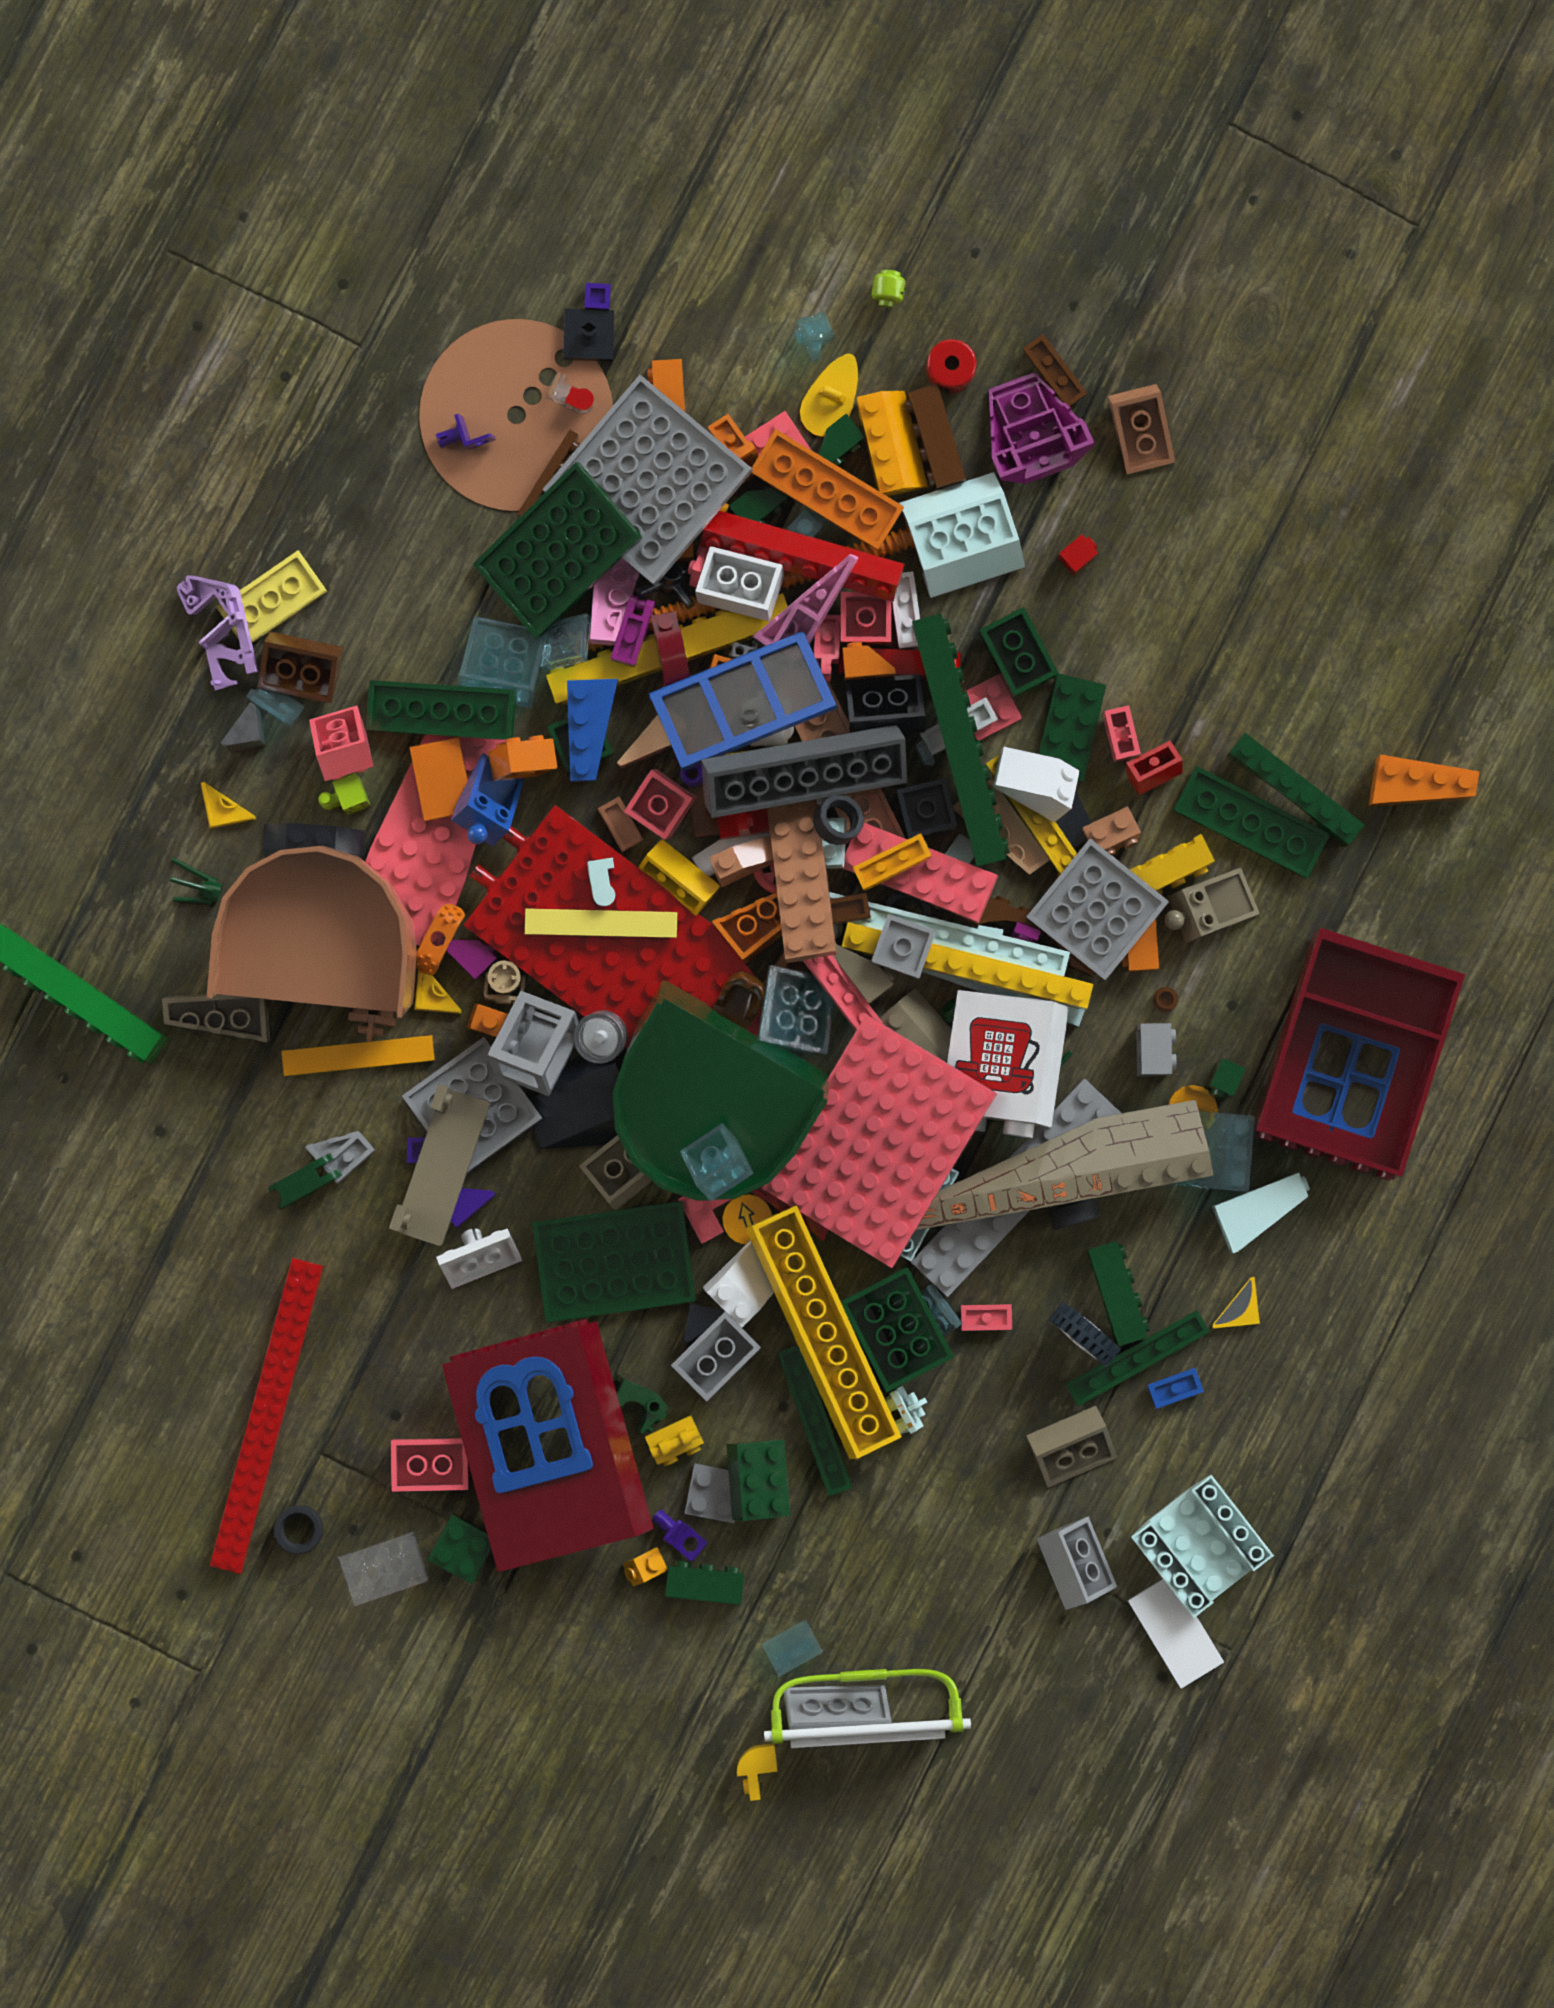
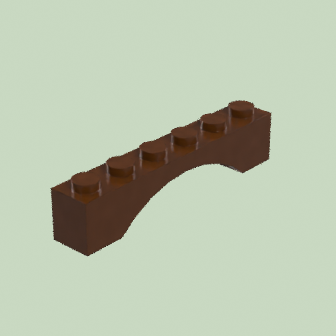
[955,896,1095,977]

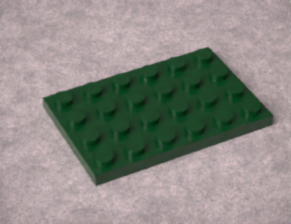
[473,462,643,639]
[532,1201,696,1323]

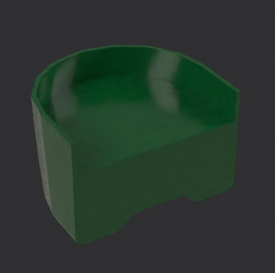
[613,980,829,1201]

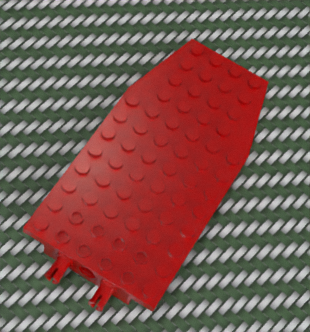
[464,805,780,1049]

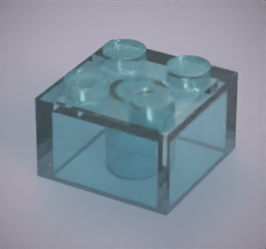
[680,1123,754,1201]

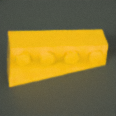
[1130,834,1215,895]

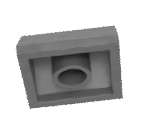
[221,702,266,752]

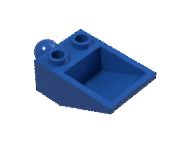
[451,753,524,846]

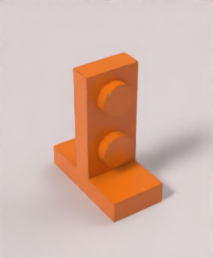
[707,414,758,483]

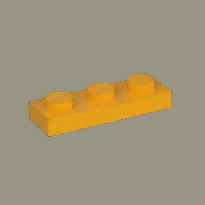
[853,833,932,891]

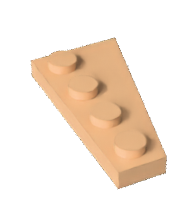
[953,778,1050,874]

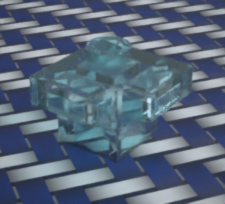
[794,311,834,362]

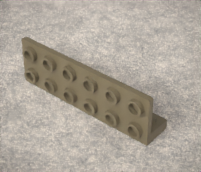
[389,1084,490,1246]

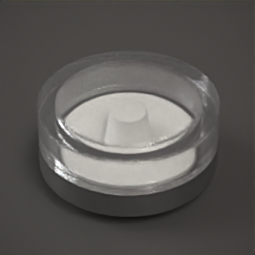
[574,1010,628,1064]

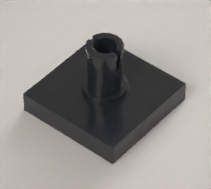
[563,308,614,361]

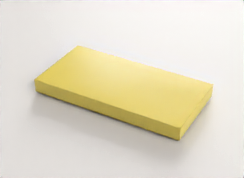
[216,550,327,644]

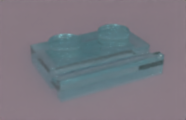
[761,1619,823,1677]

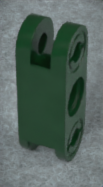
[268,1153,342,1210]

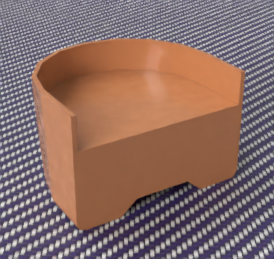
[207,846,417,1018]

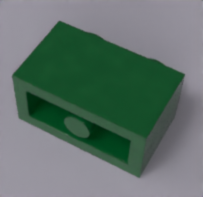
[1205,1058,1246,1100]

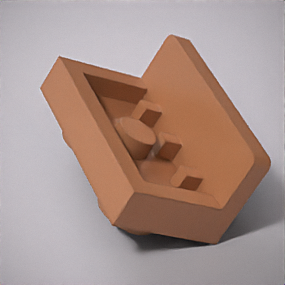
[1082,806,1141,856]

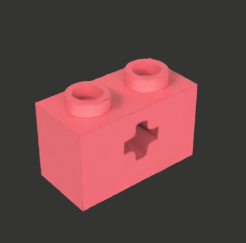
[1102,705,1141,763]

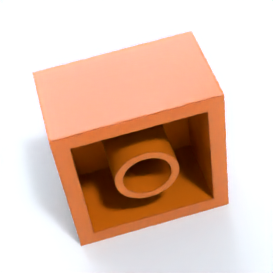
[488,735,557,781]

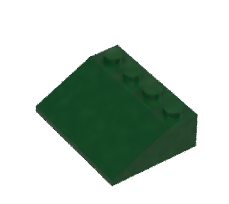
[840,1267,954,1392]

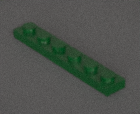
[1065,1310,1210,1406]
[777,1345,852,1496]

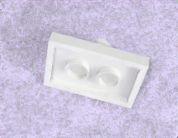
[437,1229,522,1289]

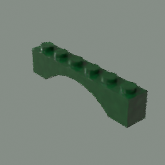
[728,414,865,524]
[1227,733,1364,847]

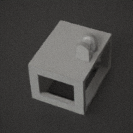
[488,991,580,1096]

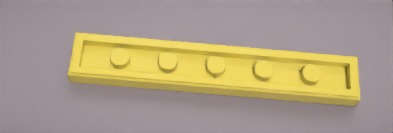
[525,909,677,938]

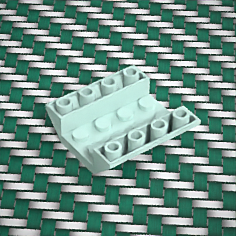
[899,472,1025,598]
[1131,1475,1274,1618]

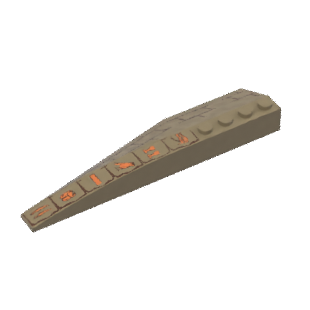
[916,1100,1214,1230]

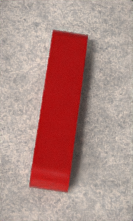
[837,648,961,679]

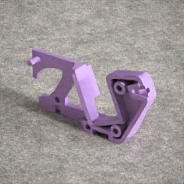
[177,575,258,690]

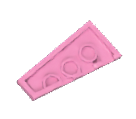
[590,558,640,646]

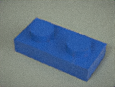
[1147,1368,1204,1409]

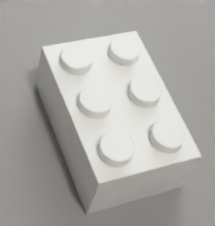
[695,546,784,622]

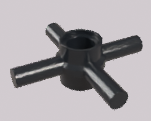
[636,563,695,609]

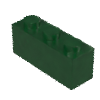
[665,1560,745,1605]

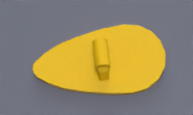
[800,353,858,437]

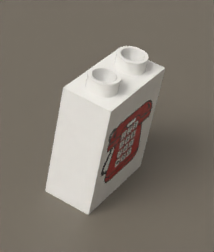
[947,990,1069,1138]

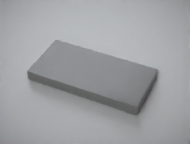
[784,1685,892,1730]

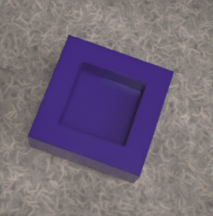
[584,283,611,310]
[407,1137,425,1163]

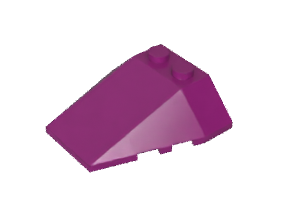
[989,372,1095,484]

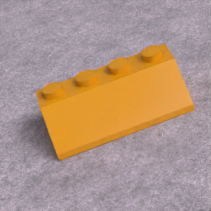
[856,391,928,497]

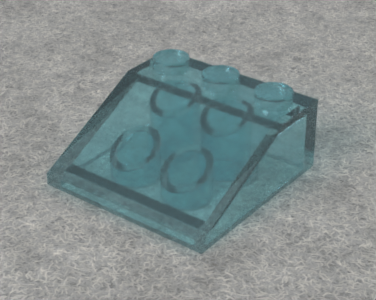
[458,616,548,708]
[758,965,835,1055]
[1172,1110,1255,1192]

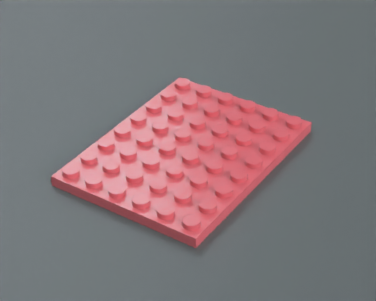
[762,1015,997,1268]

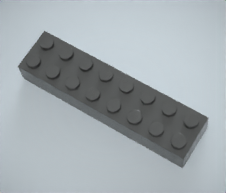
[701,725,907,818]

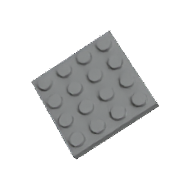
[1026,839,1169,980]
[402,1037,543,1173]

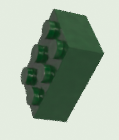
[978,607,1059,700]
[726,1439,791,1521]

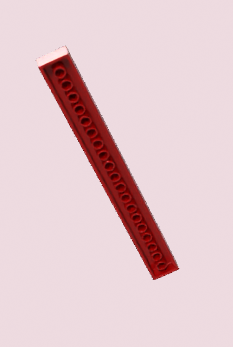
[210,1258,324,1574]

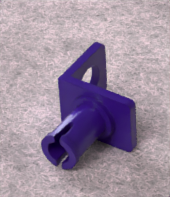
[436,414,496,449]
[651,1509,707,1561]

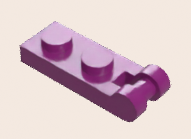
[611,595,655,668]

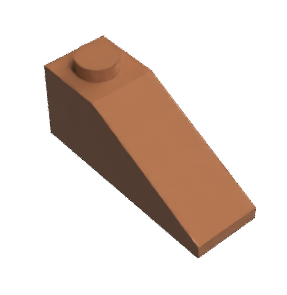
[710,836,774,888]

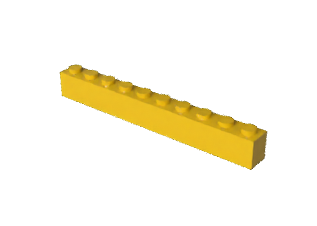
[546,593,788,707]
[842,922,1093,1010]

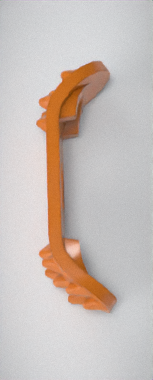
[416,904,465,975]

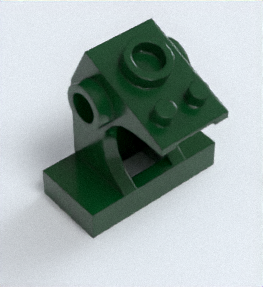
[613,1374,669,1433]

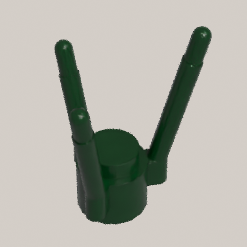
[169,858,223,906]

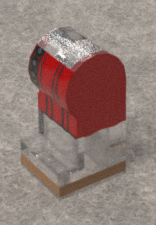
[547,371,594,414]

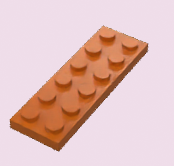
[751,428,904,551]

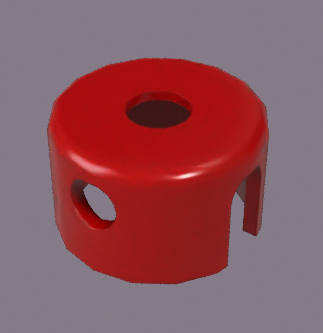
[926,339,977,394]

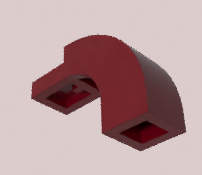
[651,612,691,705]

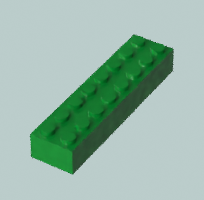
[0,923,169,1064]

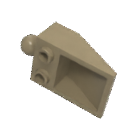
[1164,868,1260,943]

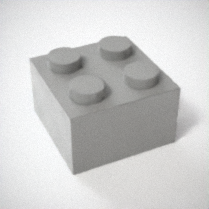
[1136,1023,1177,1077]

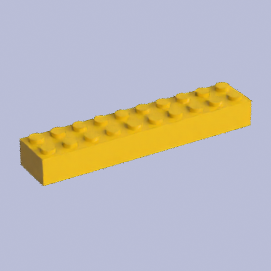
[745,1205,901,1459]

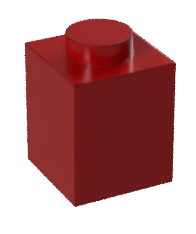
[1058,534,1098,576]

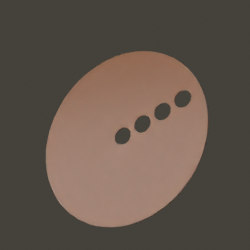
[419,319,613,511]

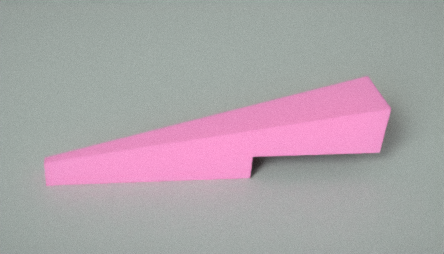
[754,554,858,662]

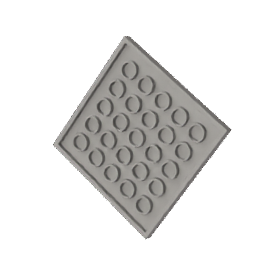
[542,375,753,586]

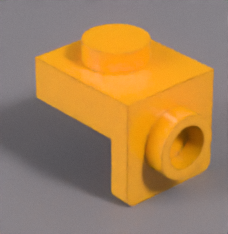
[623,1547,668,1586]

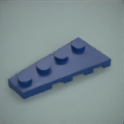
[567,679,618,782]

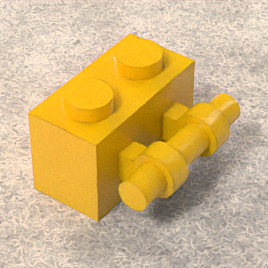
[645,1415,704,1467]

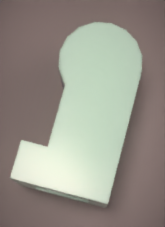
[587,858,615,906]

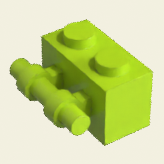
[318,773,371,815]

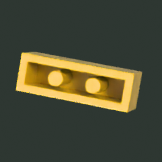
[638,839,720,916]

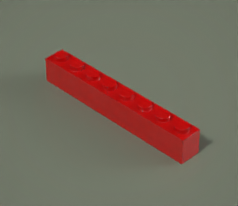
[701,511,904,602]

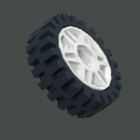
[1049,1302,1121,1367]

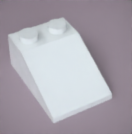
[993,747,1079,822]
[703,1240,774,1328]

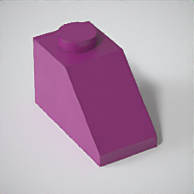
[440,940,498,981]

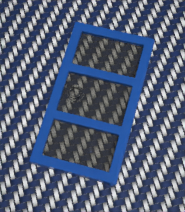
[649,631,837,772]

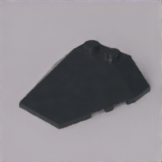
[262,823,365,859]
[528,1051,619,1149]

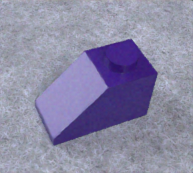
[451,1188,496,1227]

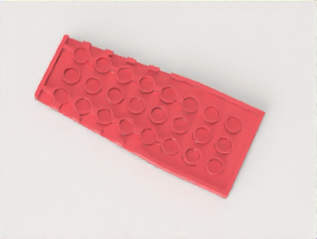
[365,735,505,946]

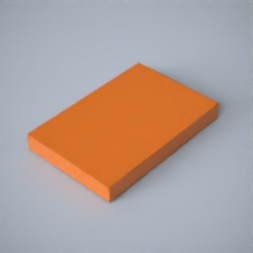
[409,737,468,822]

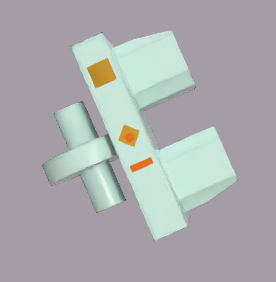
[885,1386,927,1434]

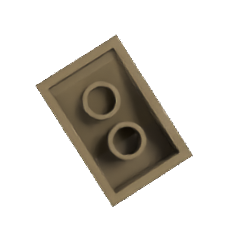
[833,944,894,1005]

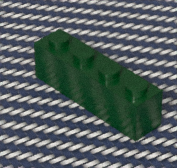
[1086,1241,1150,1347]

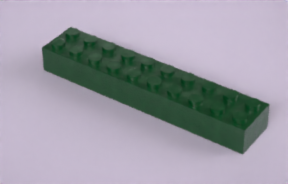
[912,613,1010,867]

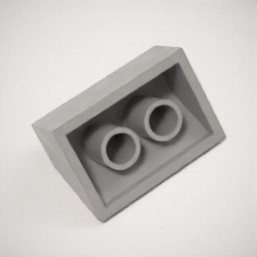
[671,1312,761,1401]
[1037,1516,1117,1610]

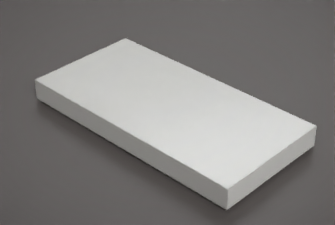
[1127,1579,1224,1688]

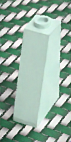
[1212,1173,1310,1253]

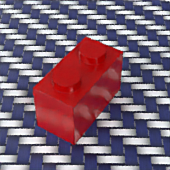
[1126,741,1183,795]

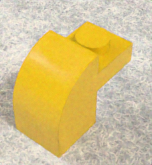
[737,1743,778,1801]

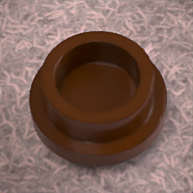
[1153,987,1178,1012]

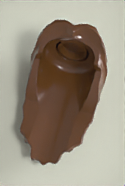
[713,971,766,1030]

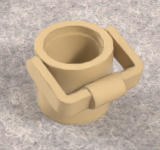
[484,961,526,1005]

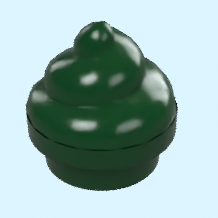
[941,998,956,1024]

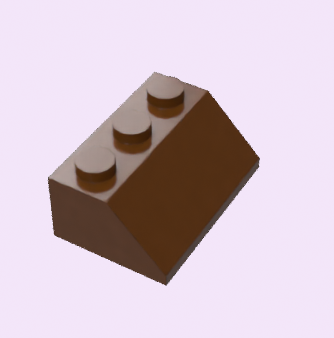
[258,632,344,703]

